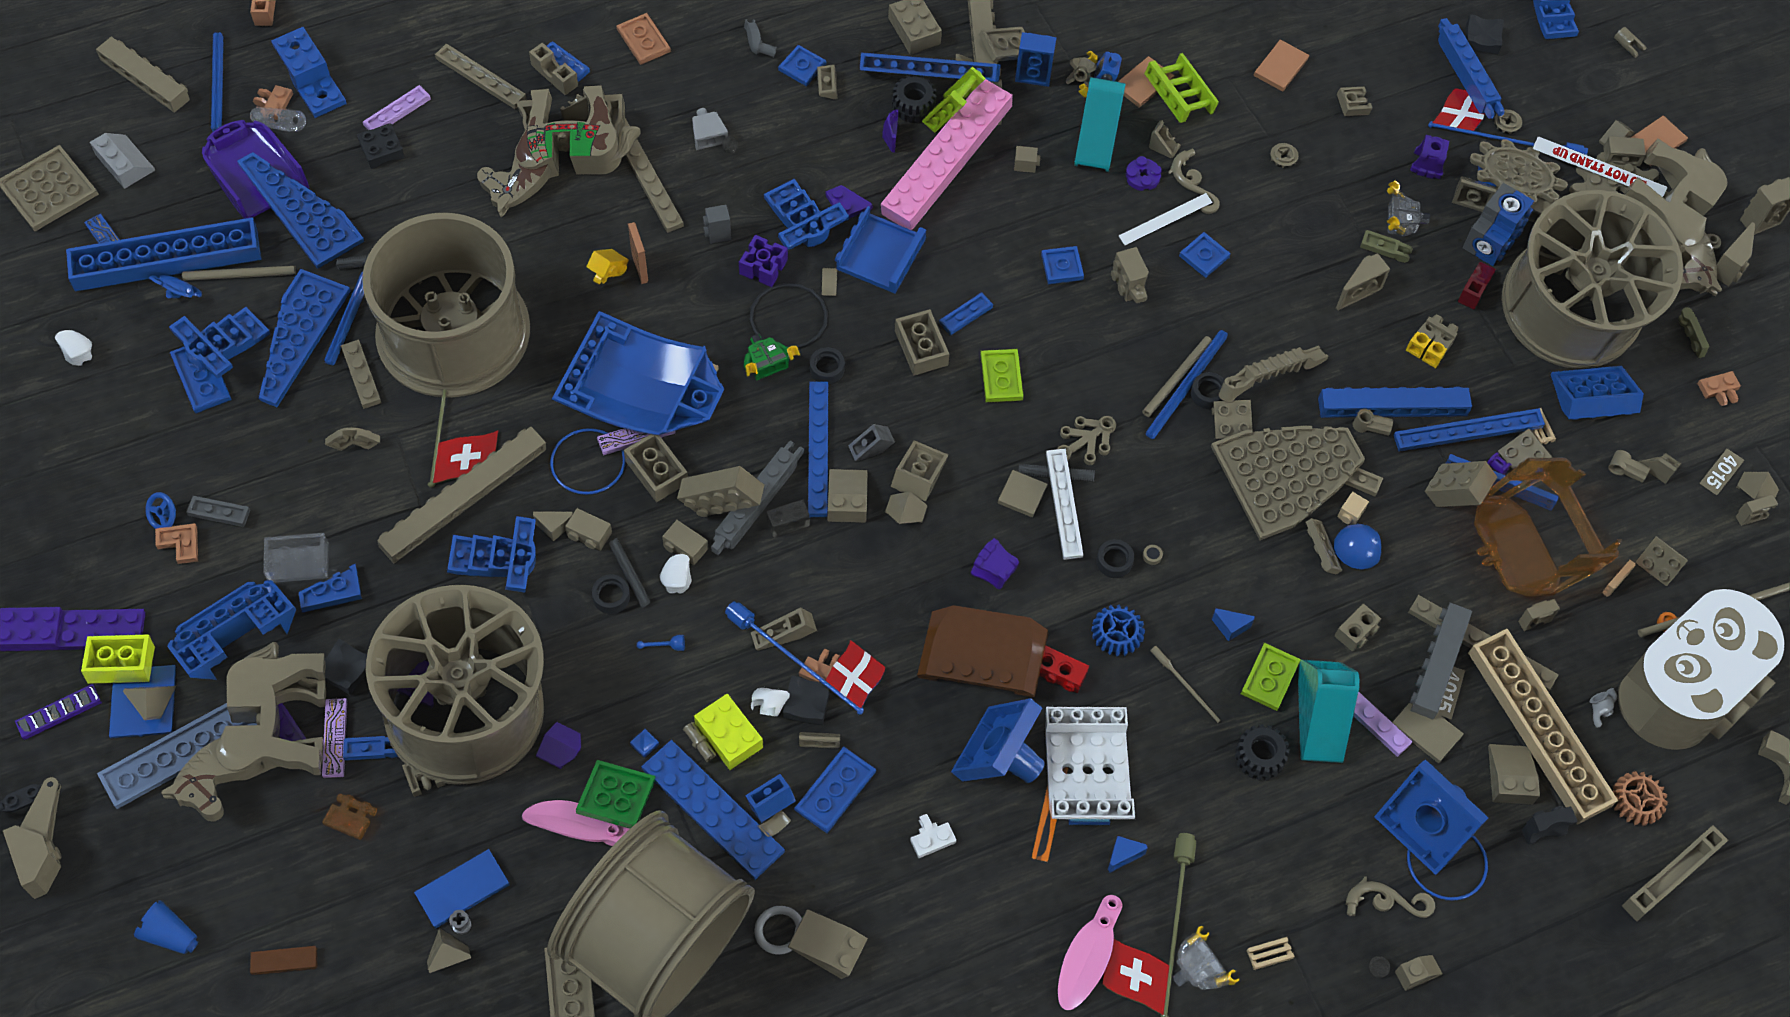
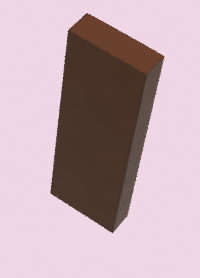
[250,946,317,975]

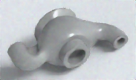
[1590,688,1617,727]

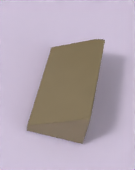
[817,65,838,99]
[799,732,840,749]

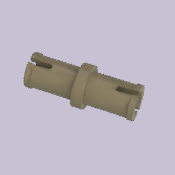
[683,722,717,762]

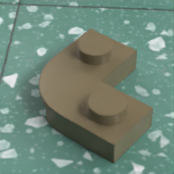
[325,428,380,451]

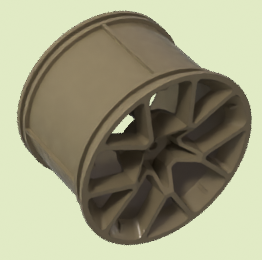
[1502,190,1683,369]
[362,213,530,397]
[366,585,544,784]
[547,810,755,1017]

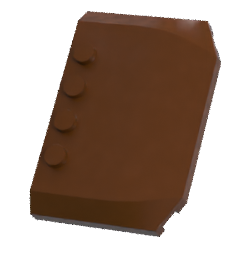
[917,605,1048,697]

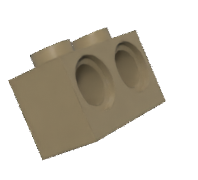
[1335,604,1381,652]

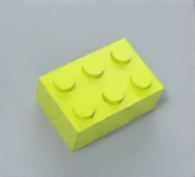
[81,635,155,684]
[694,694,763,770]

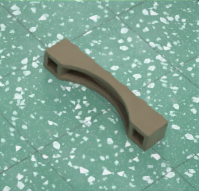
[1622,825,1728,921]

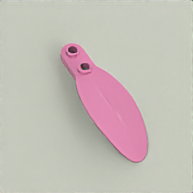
[522,800,629,846]
[1058,895,1122,1010]

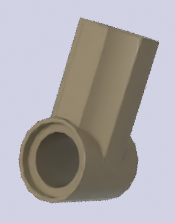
[1353,409,1393,436]
[1608,450,1650,483]

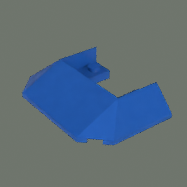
[167,580,296,680]

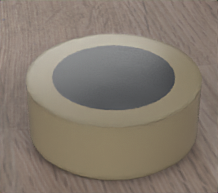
[1143,545,1163,565]

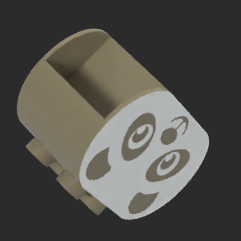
[1618,589,1784,750]

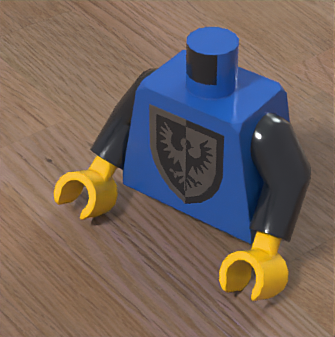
[1078,51,1122,97]

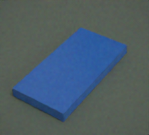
[170,347,232,414]
[794,747,876,833]
[414,849,510,929]

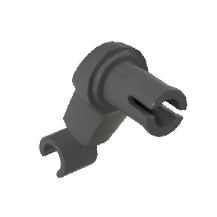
[744,19,777,58]

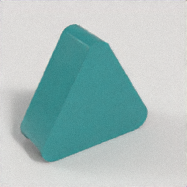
[1074,77,1126,172]
[1298,660,1359,763]

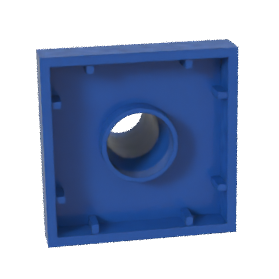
[951,698,1045,783]
[1374,760,1488,875]

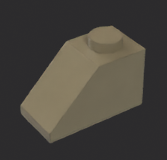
[1395,955,1443,991]

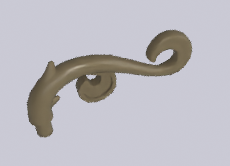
[1168,149,1220,214]
[1346,877,1435,918]

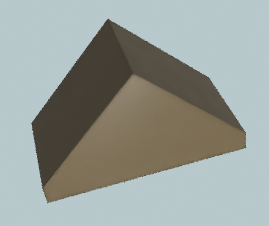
[1599,120,1634,146]
[533,512,573,541]

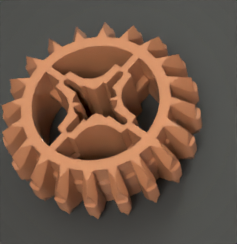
[1612,771,1668,826]

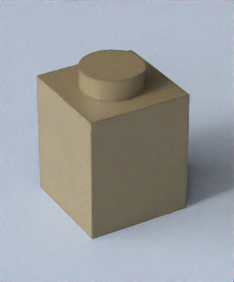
[1014,146,1040,173]

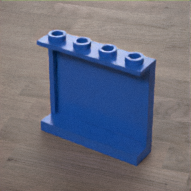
[835,206,926,294]

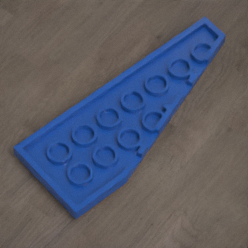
[237,152,364,269]
[259,269,351,407]

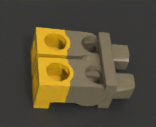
[1406,314,1458,369]

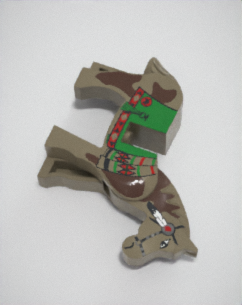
[477,86,641,217]

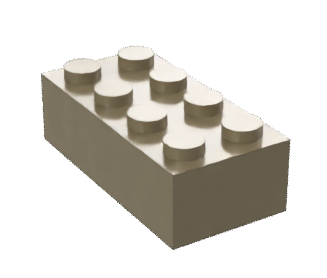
[677,466,765,517]

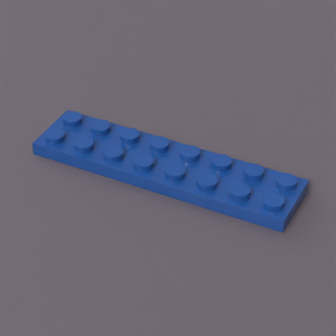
[641,740,785,880]

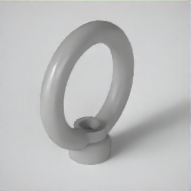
[754,906,802,954]

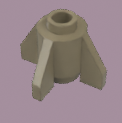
[1066,57,1097,87]

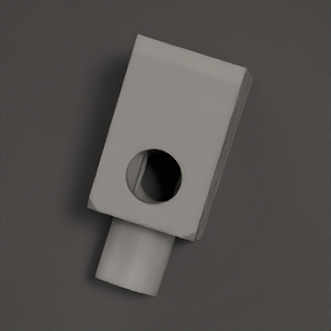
[692,108,728,150]

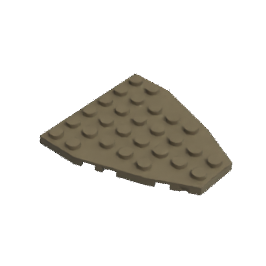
[1211,426,1365,540]

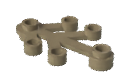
[1057,416,1116,465]

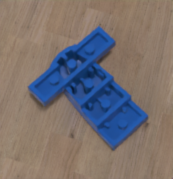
[1533,0,1579,39]
[764,179,849,250]
[169,307,270,379]
[447,516,536,592]

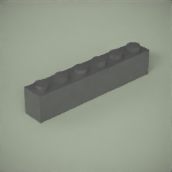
[1409,603,1472,719]

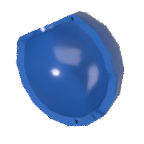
[1334,524,1381,569]

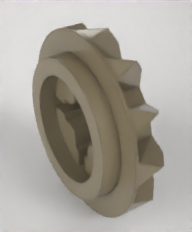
[1494,110,1522,134]
[1270,143,1298,168]

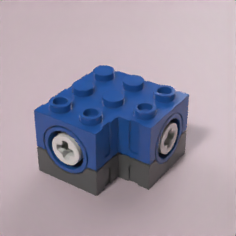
[1463,182,1534,266]

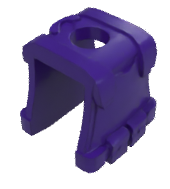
[1411,135,1449,179]
[970,538,1019,589]

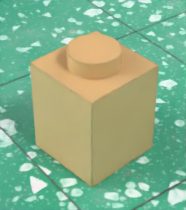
[1337,492,1369,525]

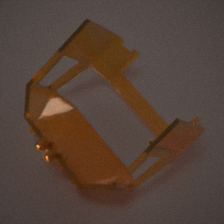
[1474,458,1622,597]

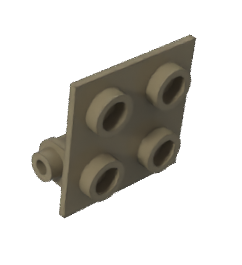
[1212,400,1252,439]
[1498,429,1552,479]
[1635,536,1688,586]

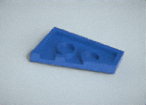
[299,564,362,612]

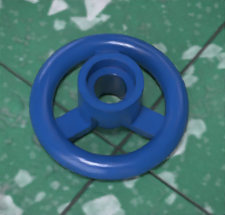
[146,492,176,529]

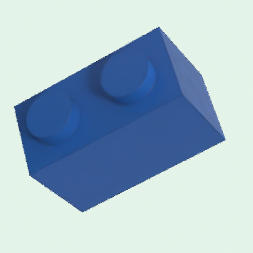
[745,774,796,823]

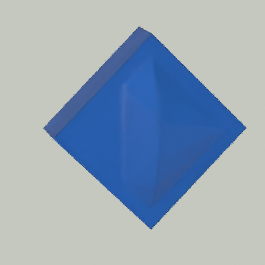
[630,729,659,758]

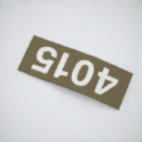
[1700,449,1744,495]
[1438,667,1465,720]

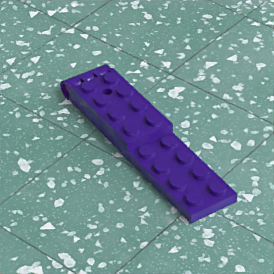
[0,607,145,651]

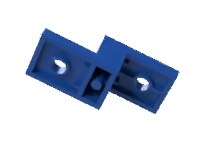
[271,27,347,118]

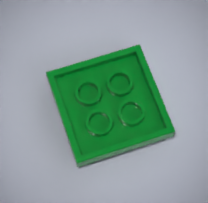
[576,760,655,829]

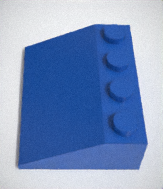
[1551,366,1644,420]

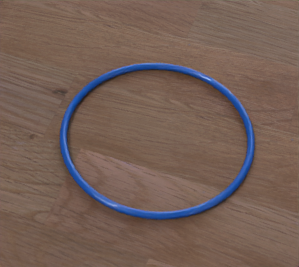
[550,429,626,494]
[1407,835,1488,900]

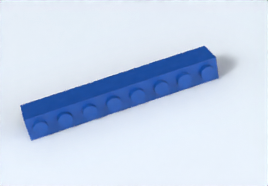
[860,53,1000,82]
[1318,387,1472,418]

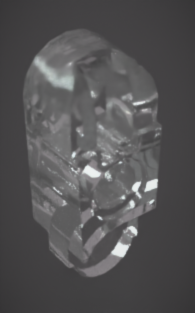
[250,107,306,132]

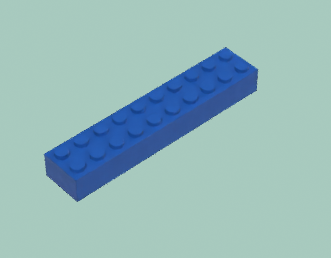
[66,217,261,291]

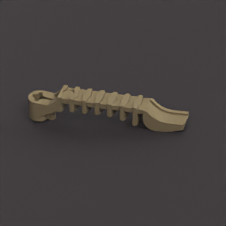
[1219,346,1329,402]

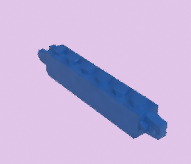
[1438,18,1504,119]

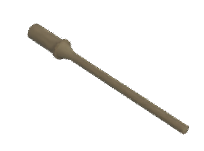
[1150,646,1221,723]

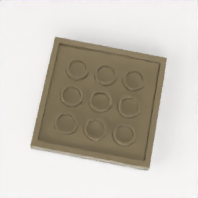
[0,145,99,232]

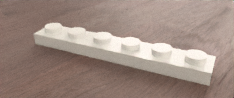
[1046,449,1083,560]

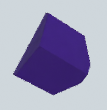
[882,110,898,152]
[536,722,581,769]

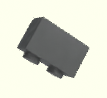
[703,205,731,244]

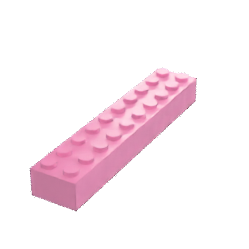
[881,79,1012,230]

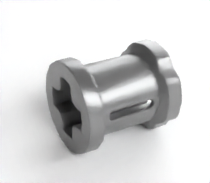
[449,910,471,934]

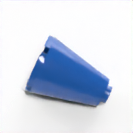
[134,900,198,954]

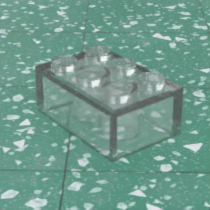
[264,533,329,583]

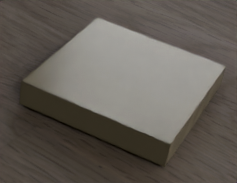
[998,470,1048,517]

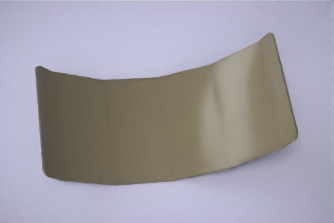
[822,268,837,296]
[757,810,791,837]

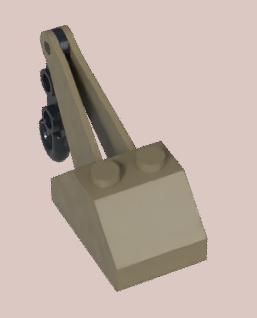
[0,777,62,899]

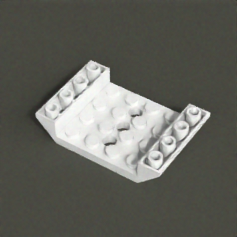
[1045,707,1135,819]

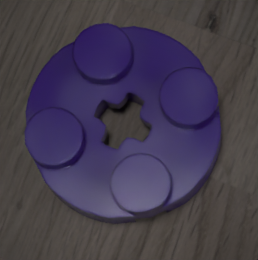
[1126,156,1161,191]

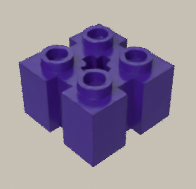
[739,235,788,287]

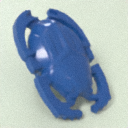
[149,275,202,298]

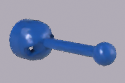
[636,635,685,651]

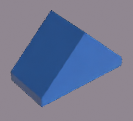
[1212,608,1254,641]
[1108,836,1148,872]

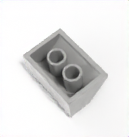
[90,133,155,189]

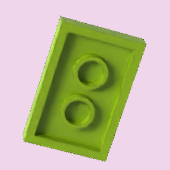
[981,349,1023,402]
[1241,643,1301,711]

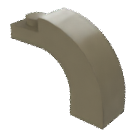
[1758,730,1790,805]

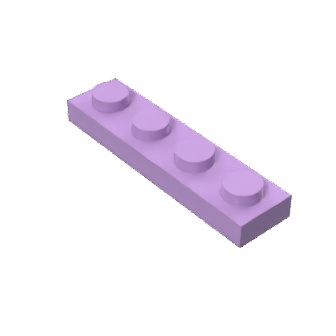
[1353,692,1412,757]

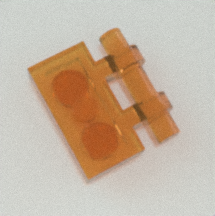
[322,793,377,840]

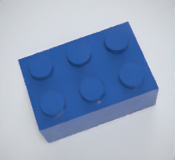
[1015,32,1056,87]

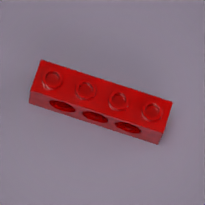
[1039,646,1089,693]

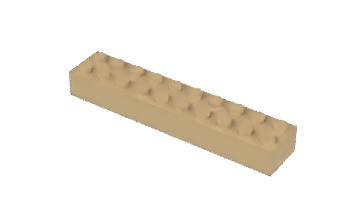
[1468,629,1618,825]

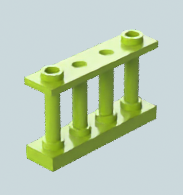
[1144,53,1219,123]
[922,66,986,133]

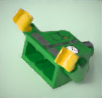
[743,334,800,380]

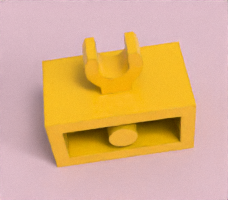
[586,249,629,284]

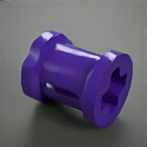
[1487,452,1512,475]

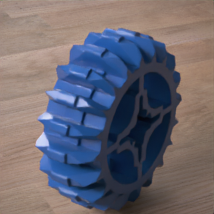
[1091,604,1145,656]

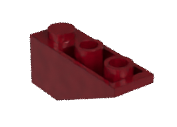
[1458,262,1496,309]

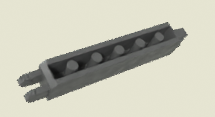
[711,441,804,555]

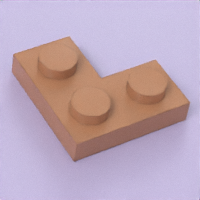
[155,523,198,564]

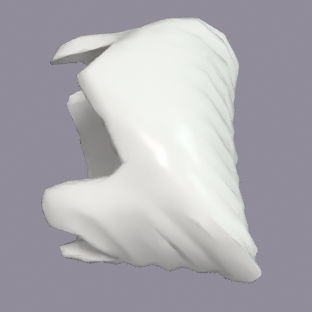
[55,330,92,366]
[660,554,692,594]
[751,688,790,716]

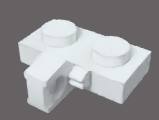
[910,814,957,858]

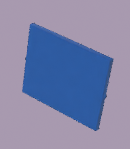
[109,665,176,738]

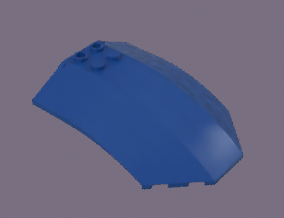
[552,311,724,435]

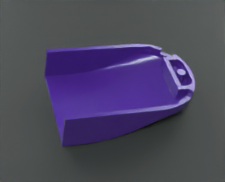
[202,120,310,219]

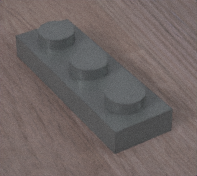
[186,496,251,527]

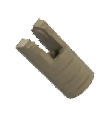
[1614,27,1647,58]

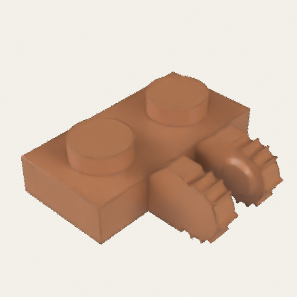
[253,85,293,120]
[1697,371,1741,406]
[799,649,840,682]

